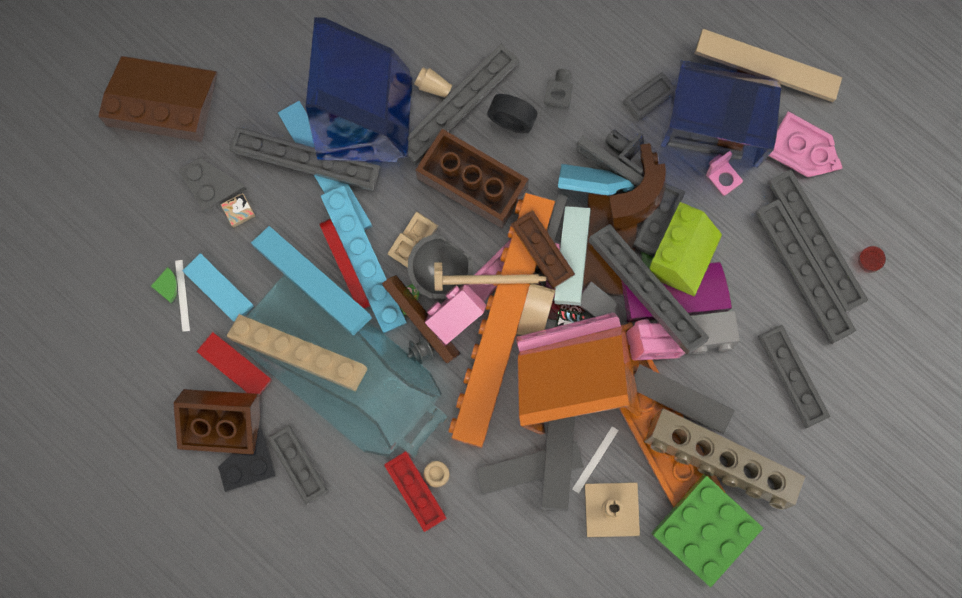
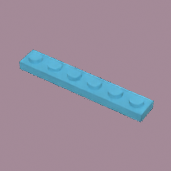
[321,185,407,334]

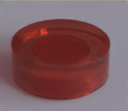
[858,246,886,273]

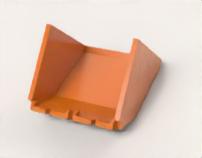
[518,325,642,435]

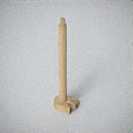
[434,263,546,291]

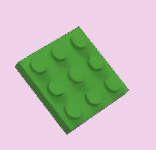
[651,474,764,588]

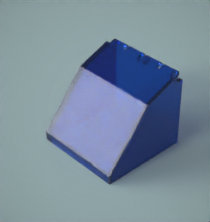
[306,17,413,162]
[661,60,781,168]

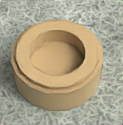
[423,461,450,488]

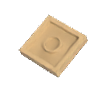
[584,483,640,537]

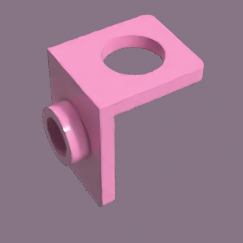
[706,151,743,196]

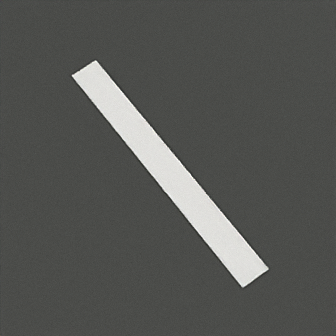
[175,260,190,332]
[572,426,619,493]

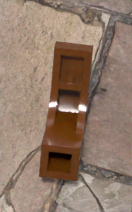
[609,143,666,229]

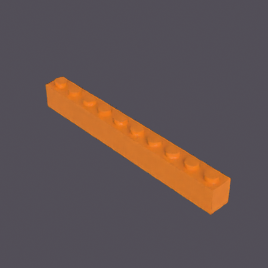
[449,193,555,449]

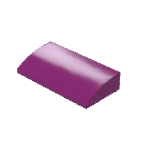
[622,262,732,322]

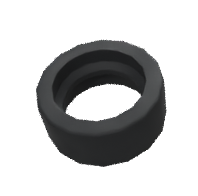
[487,93,538,134]

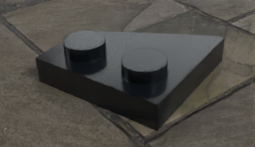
[218,429,277,493]

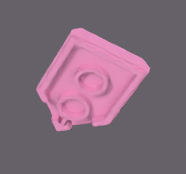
[764,111,842,177]

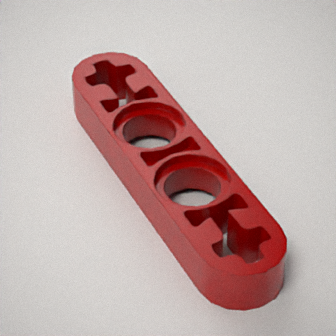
[319,218,370,309]

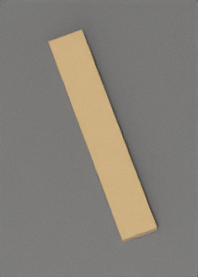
[694,29,842,102]

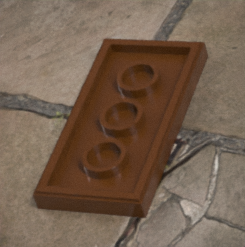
[582,193,637,297]

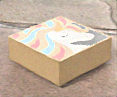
[221,193,255,228]

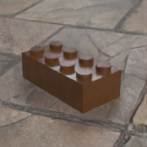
[415,129,529,228]

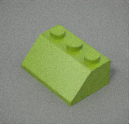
[650,202,722,297]

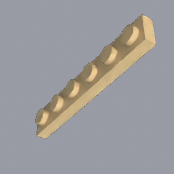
[227,314,368,392]

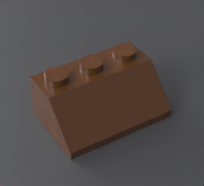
[173,389,260,454]

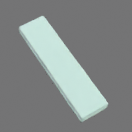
[554,206,591,306]

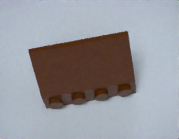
[98,56,218,142]

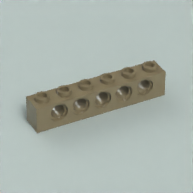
[644,408,805,510]

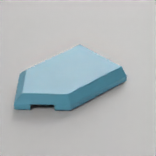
[558,164,635,195]

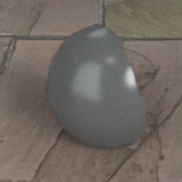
[408,233,474,299]

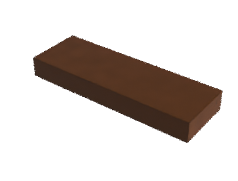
[511,210,575,289]

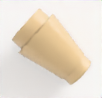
[414,67,453,98]

